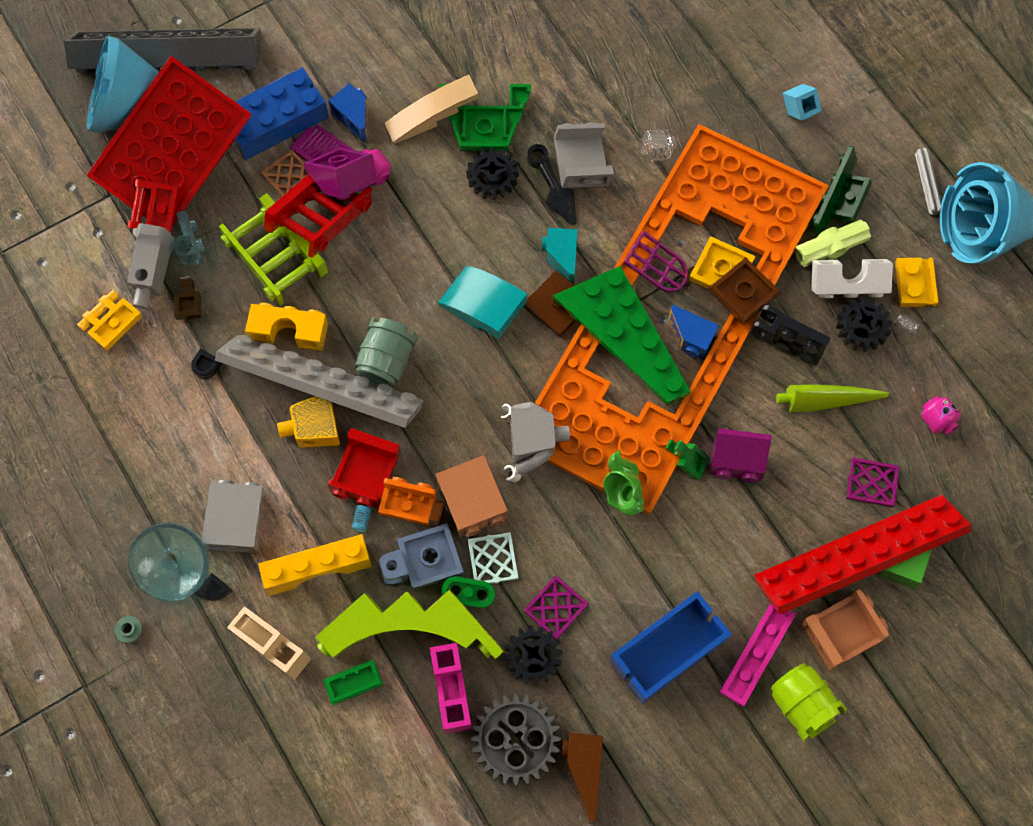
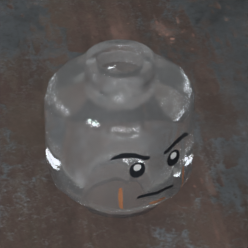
[639,129,676,162]

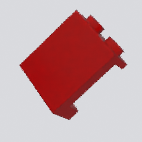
[328,428,401,508]

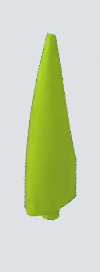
[776,384,889,413]

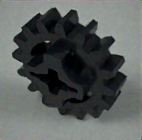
[466,148,519,200]
[835,297,892,352]
[504,625,563,686]

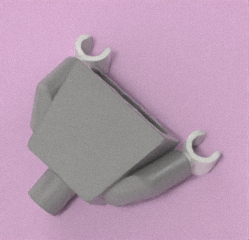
[501,402,570,482]

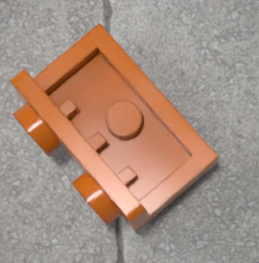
[378,477,437,526]

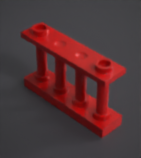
[264,174,372,258]

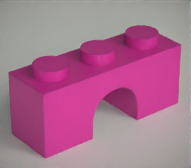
[430,643,472,734]

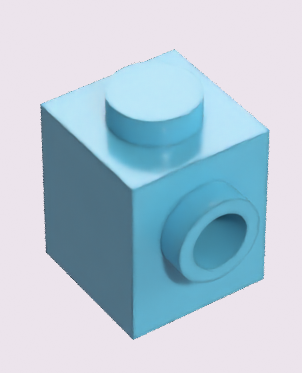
[782,84,822,120]

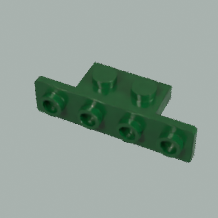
[813,146,872,236]

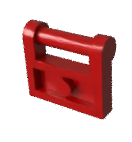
[127,179,180,235]

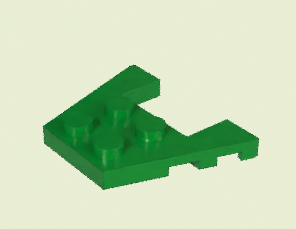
[439,84,531,151]

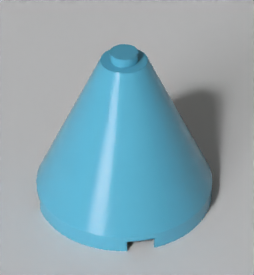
[87,36,159,133]
[940,162,1033,264]

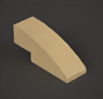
[227,607,311,680]

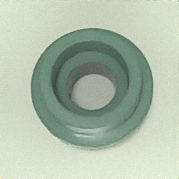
[115,616,142,643]

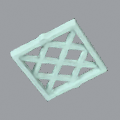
[468,532,518,584]

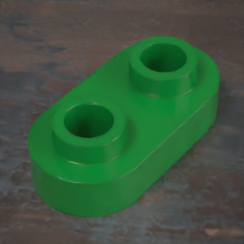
[442,576,495,608]

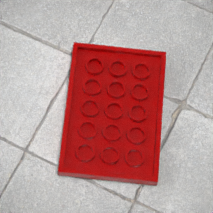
[86,56,253,227]

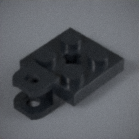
[751,305,831,365]

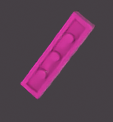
[719,603,796,708]

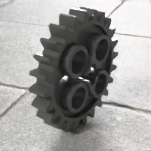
[471,694,561,786]

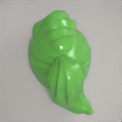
[603,450,645,516]

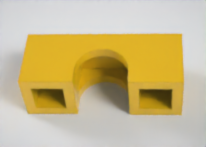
[245,303,328,351]

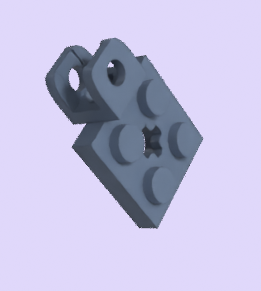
[379,524,464,591]

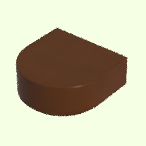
[429,500,446,529]

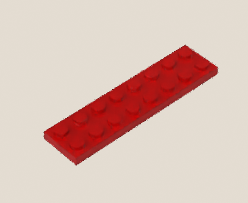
[754,495,971,615]

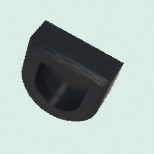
[191,349,223,379]

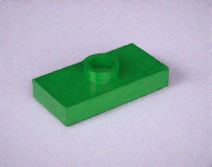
[323,659,384,706]

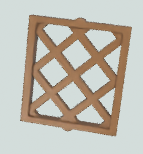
[261,150,307,196]

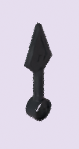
[527,144,576,225]

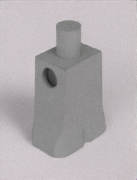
[127,224,176,309]

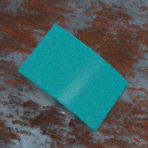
[438,266,527,340]

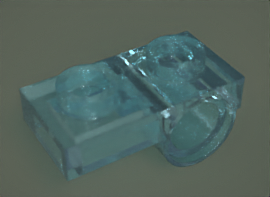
[173,210,205,266]

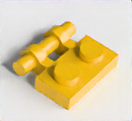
[77,290,143,351]

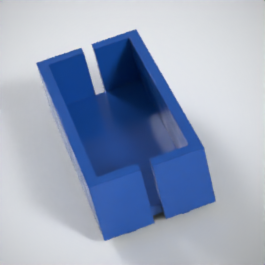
[235,67,329,161]
[610,591,732,705]

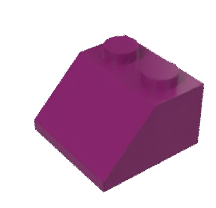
[304,148,377,200]
[710,428,772,483]

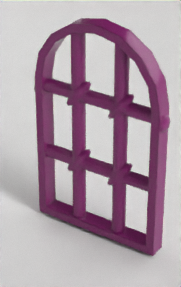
[623,231,688,292]

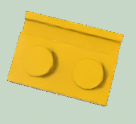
[895,257,938,307]

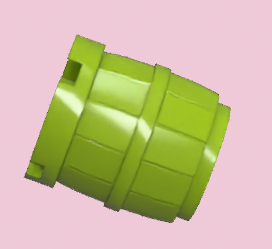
[770,663,848,743]

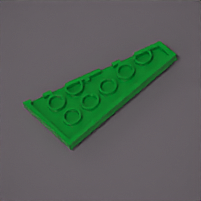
[553,266,691,405]

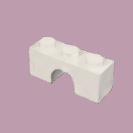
[811,259,893,298]

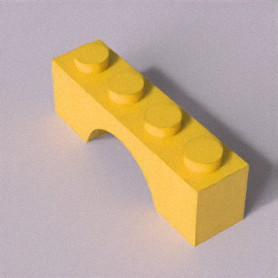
[258,534,372,596]

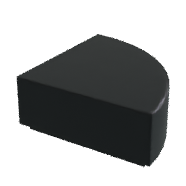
[194,573,233,601]

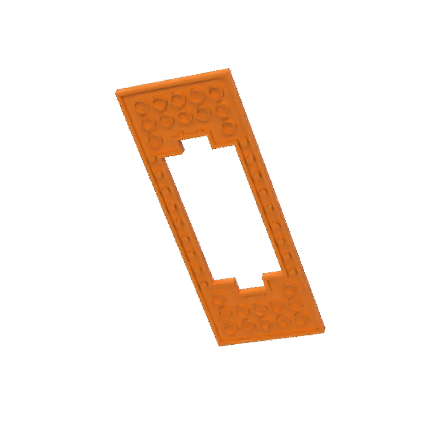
[535,124,829,516]

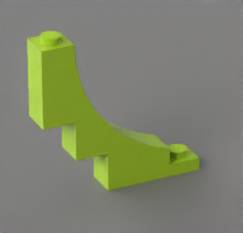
[316,590,505,659]

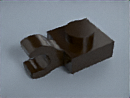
[174,275,202,320]

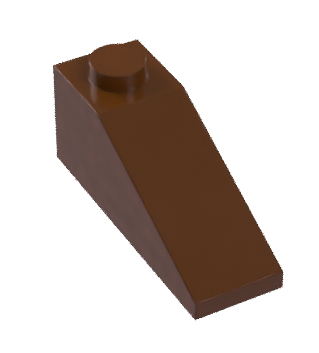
[562,733,603,824]

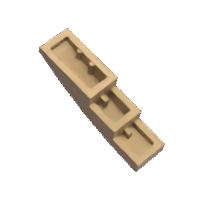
[385,75,479,144]

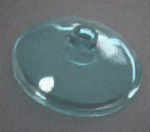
[128,522,209,601]

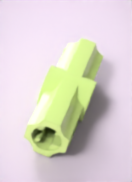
[794,219,871,267]

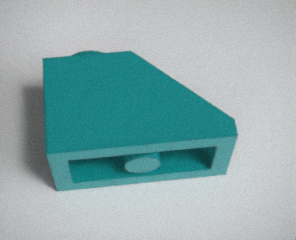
[542,228,578,284]

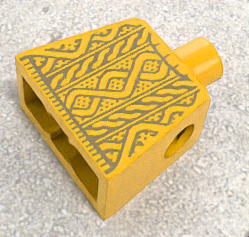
[277,396,340,448]

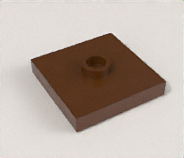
[708,257,781,325]
[524,270,575,337]

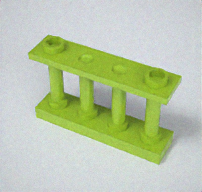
[219,193,328,306]

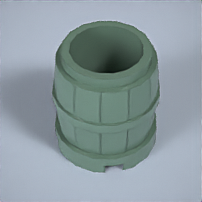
[355,317,418,387]

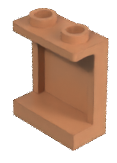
[435,455,508,537]
[801,589,889,671]

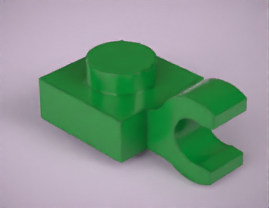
[665,439,711,480]

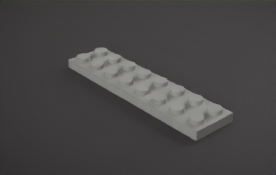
[215,335,424,428]

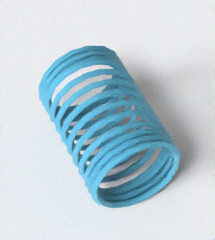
[351,505,371,532]

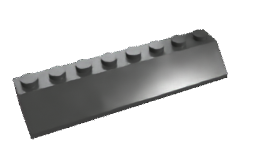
[64,28,261,73]

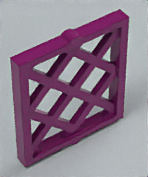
[846,457,899,507]
[524,575,588,640]

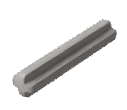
[915,148,942,215]

